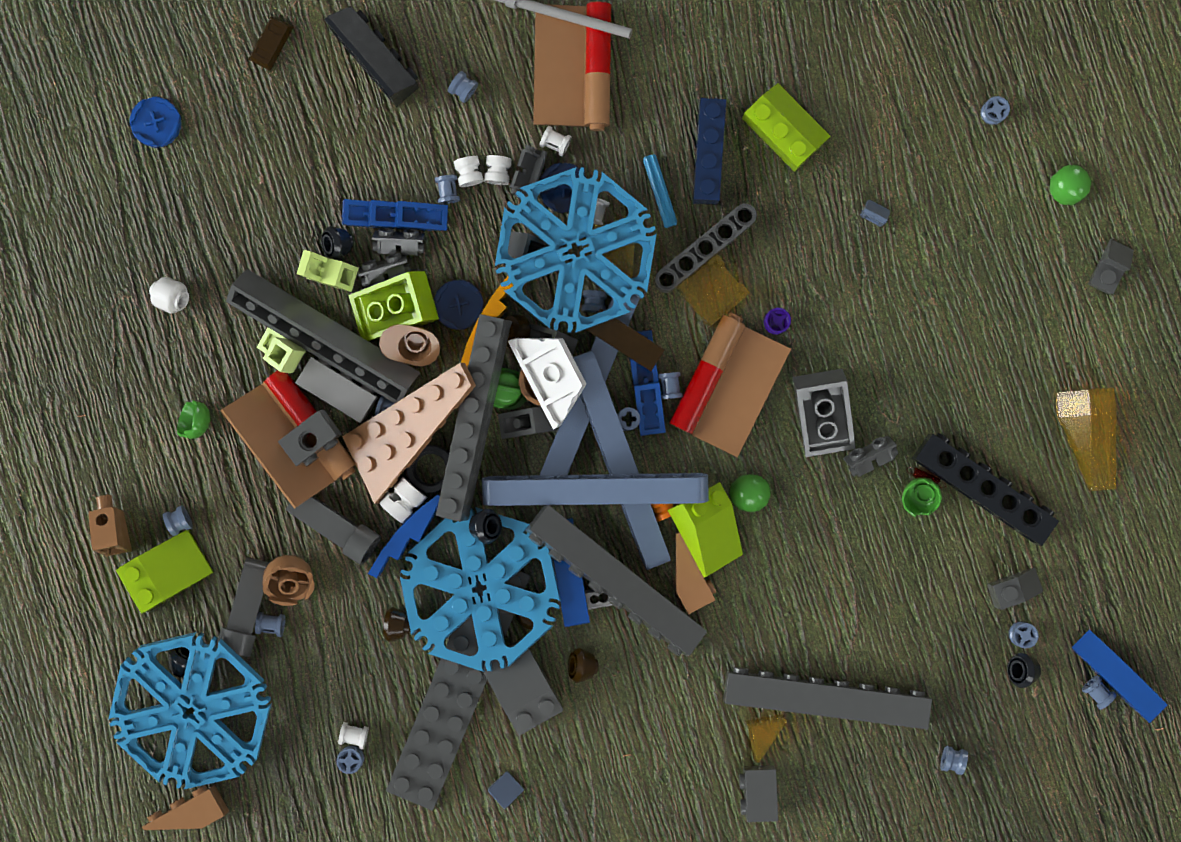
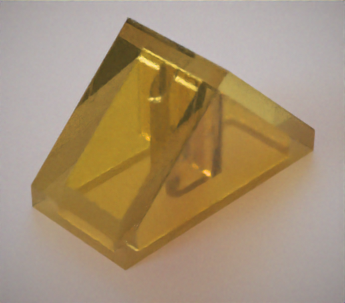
[746,714,787,763]

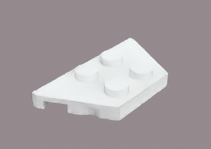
[508,338,586,429]

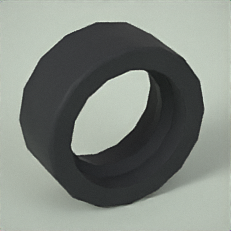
[406,445,449,493]

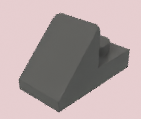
[1088,239,1134,295]

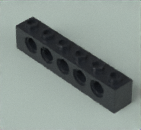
[912,433,1059,546]

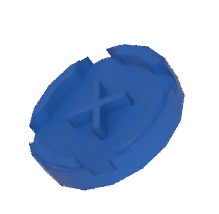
[130,96,182,148]

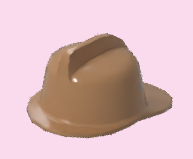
[379,324,440,366]

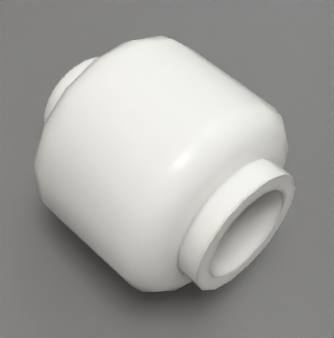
[149,277,189,313]

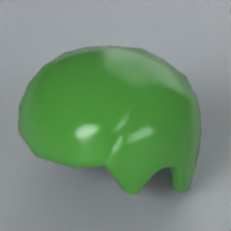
[1050,164,1092,205]
[177,400,211,439]
[729,474,771,512]
[902,478,942,517]

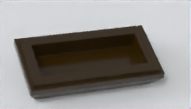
[248,15,294,71]

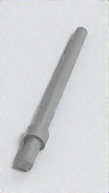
[494,0,632,39]

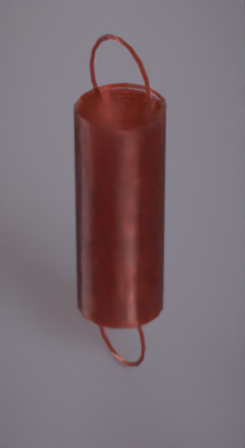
[907,467,946,488]

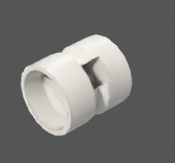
[379,476,428,524]

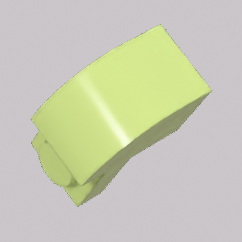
[297,250,359,292]
[257,327,306,373]

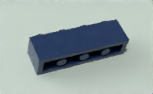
[692,98,726,205]

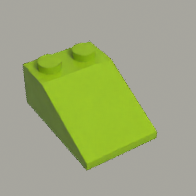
[348,271,439,342]
[668,482,743,578]
[116,530,214,614]

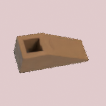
[675,532,716,615]
[142,785,229,830]

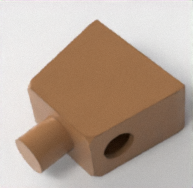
[88,495,132,557]

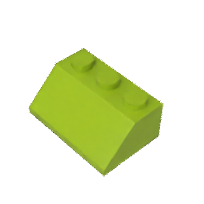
[742,83,831,172]

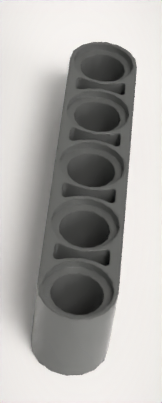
[655,204,757,293]

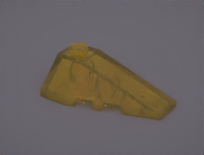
[1055,388,1116,491]

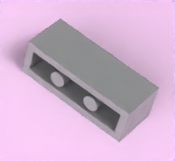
[295,357,379,423]

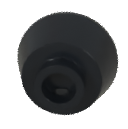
[321,226,353,260]
[469,509,502,544]
[168,647,190,678]
[1007,653,1041,688]

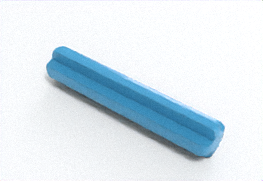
[643,154,677,228]

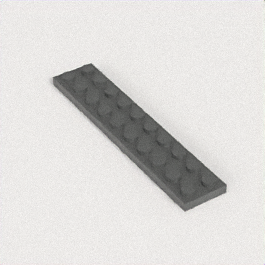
[386,557,531,811]

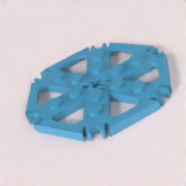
[495,167,657,333]
[400,507,561,672]
[108,632,272,790]

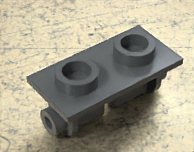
[509,145,548,198]
[372,228,425,256]
[358,253,411,287]
[843,435,899,477]

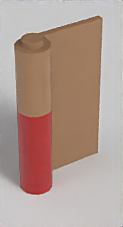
[533,2,612,132]
[669,313,791,458]
[221,370,356,509]

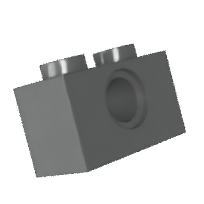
[278,410,342,467]

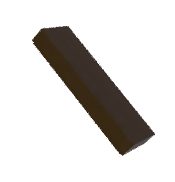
[586,308,665,372]

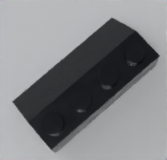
[324,6,419,107]

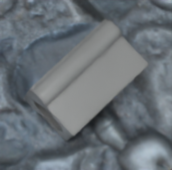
[585,589,613,610]

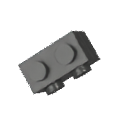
[739,765,778,822]

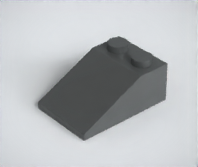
[792,369,856,457]
[483,638,564,736]

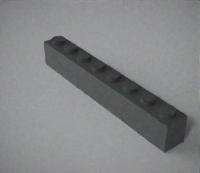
[226,269,420,403]
[436,314,512,522]
[525,505,707,656]
[723,667,932,730]

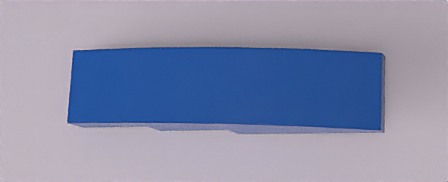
[342,199,448,231]
[630,329,666,436]
[368,494,440,578]
[553,518,590,627]
[1072,630,1168,723]

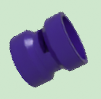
[763,308,791,335]

